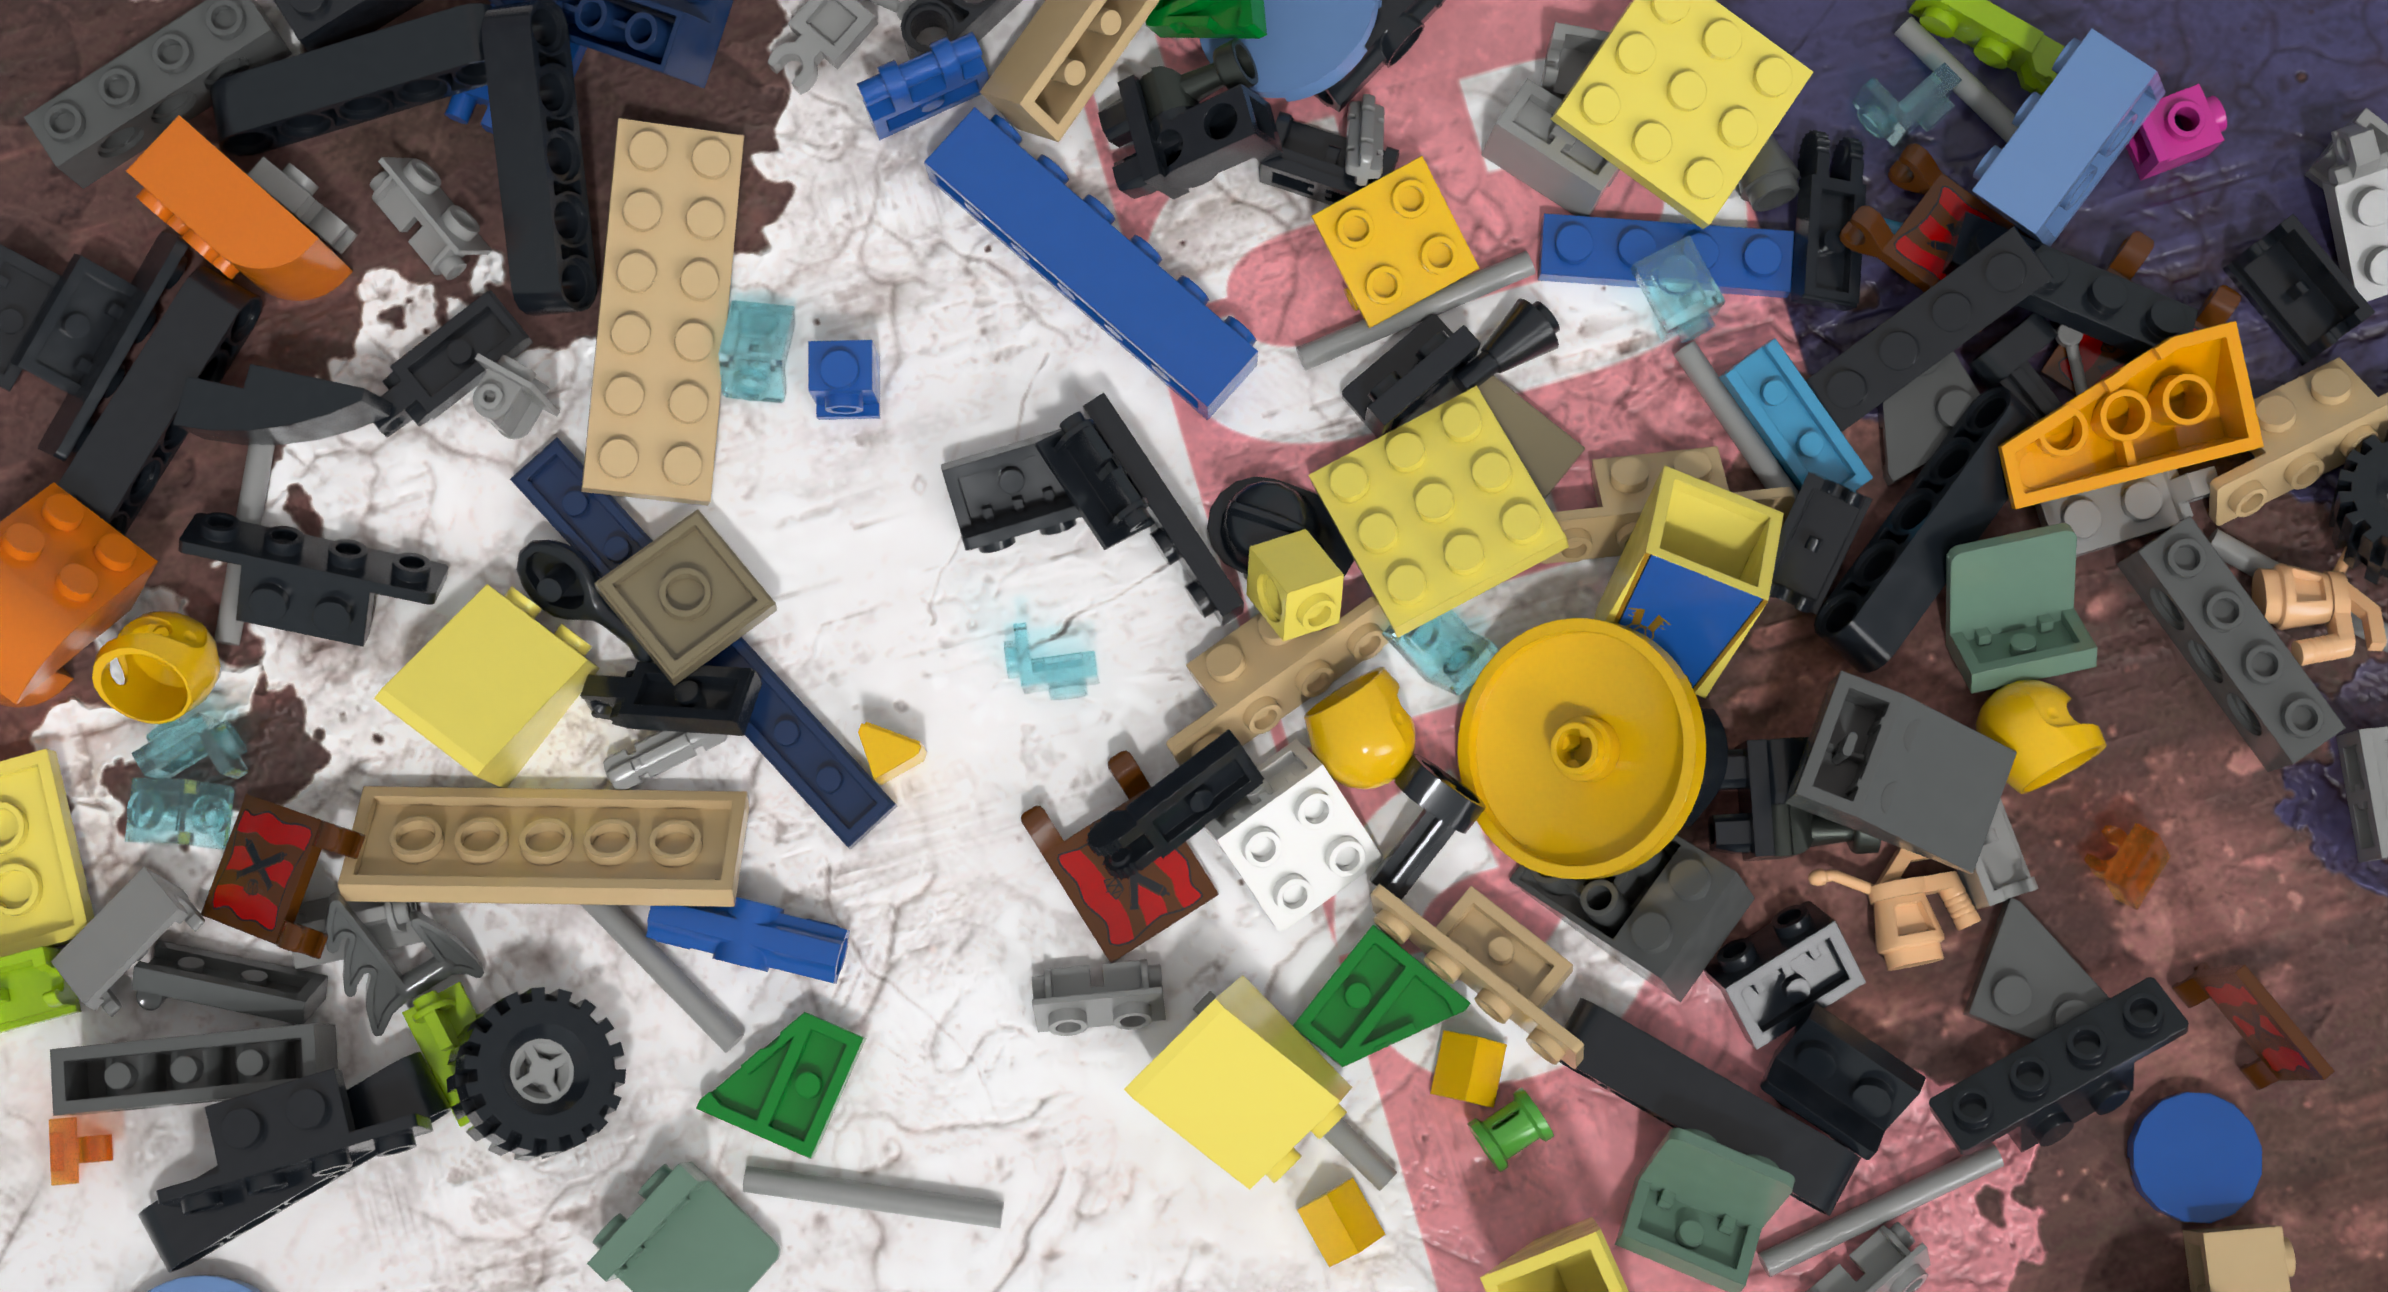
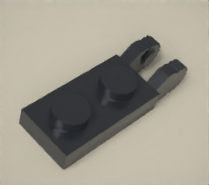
[1791,130,1867,311]
[1086,729,1264,881]

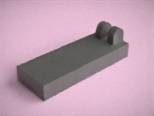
[132,941,328,1025]

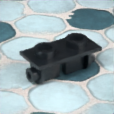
[1034,411,1155,550]

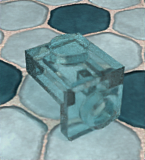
[1852,62,1962,147]
[1630,235,1725,343]
[718,300,796,403]
[1382,609,1498,695]
[1004,622,1100,700]
[131,712,249,781]
[125,778,234,850]

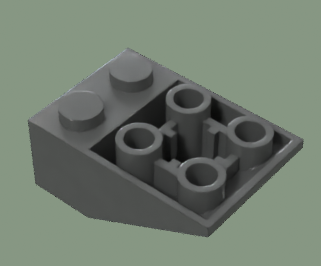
[1784,670,2017,874]
[1509,835,1755,1003]

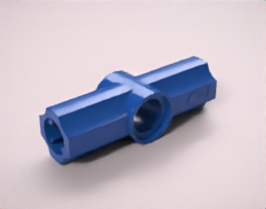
[646,897,850,984]

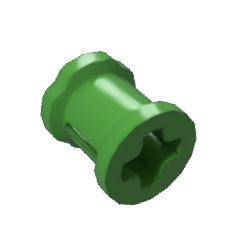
[1467,1088,1554,1172]

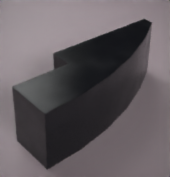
[173,364,393,445]

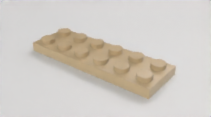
[581,118,744,506]
[338,786,750,907]

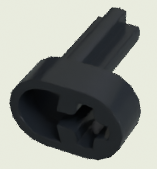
[1968,313,2063,420]
[1370,754,1486,900]

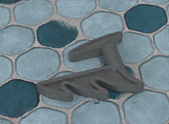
[325,892,484,1036]

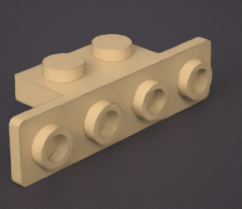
[2209,357,2388,526]
[1541,446,1795,564]
[1166,596,1396,766]
[1370,884,1584,1069]

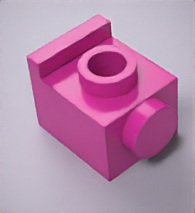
[2126,84,2227,181]

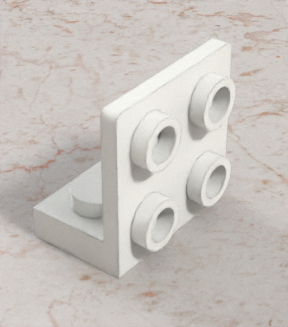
[1204,739,1382,932]

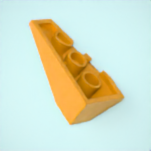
[1998,321,2264,509]

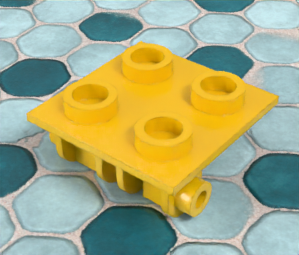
[1311,156,1480,328]

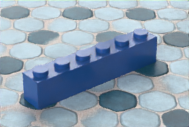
[924,107,1258,420]

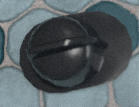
[1207,477,1354,576]

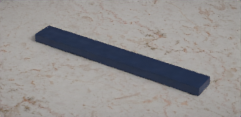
[510,437,898,849]

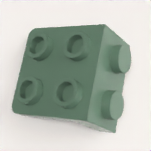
[1945,523,2097,694]
[1615,1128,1795,1292]
[587,1162,781,1292]

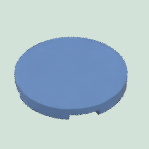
[1199,0,1382,102]

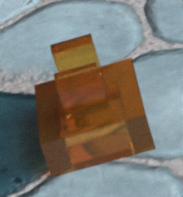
[2084,823,2171,910]
[49,1117,113,1186]

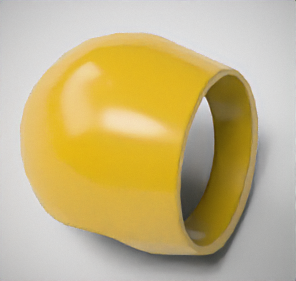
[92,611,220,724]
[1304,667,1415,789]
[1976,680,2107,794]

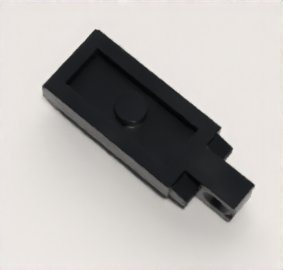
[373,290,533,437]
[580,662,762,736]

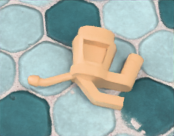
[2251,547,2387,666]
[1808,848,1981,971]

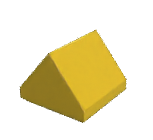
[858,722,927,786]
[1430,1030,1507,1108]
[1296,1177,1386,1267]

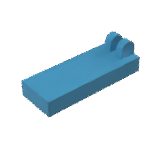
[1719,338,1873,491]

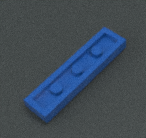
[1538,213,1794,298]

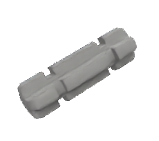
[1345,94,1385,186]
[603,731,728,790]

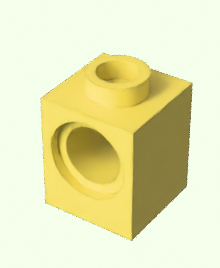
[1246,529,1344,642]

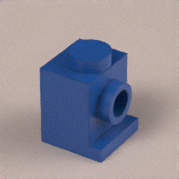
[808,340,880,420]

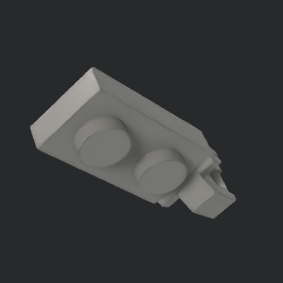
[2322,123,2388,302]
[2034,466,2218,557]

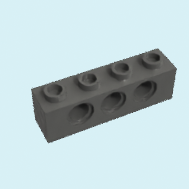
[24,0,292,189]
[2116,516,2346,772]
[50,1023,338,1116]

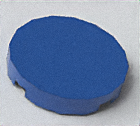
[2127,1092,2262,1223]

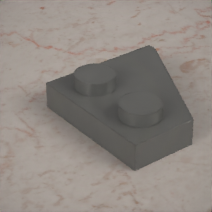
[1877,351,1980,486]
[1963,898,2110,1042]

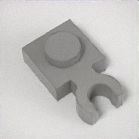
[768,0,878,95]
[247,156,357,254]

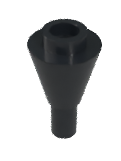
[1452,298,1560,393]

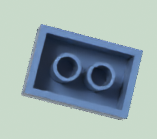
[1972,28,2166,247]

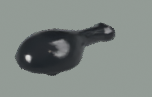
[516,540,654,663]

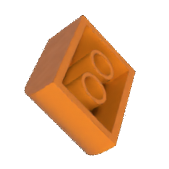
[126,115,353,301]
[0,482,158,705]

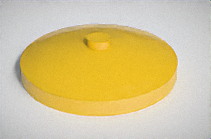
[1457,618,1706,879]

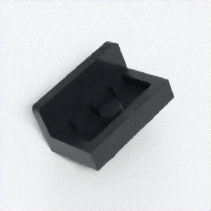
[941,429,1082,553]

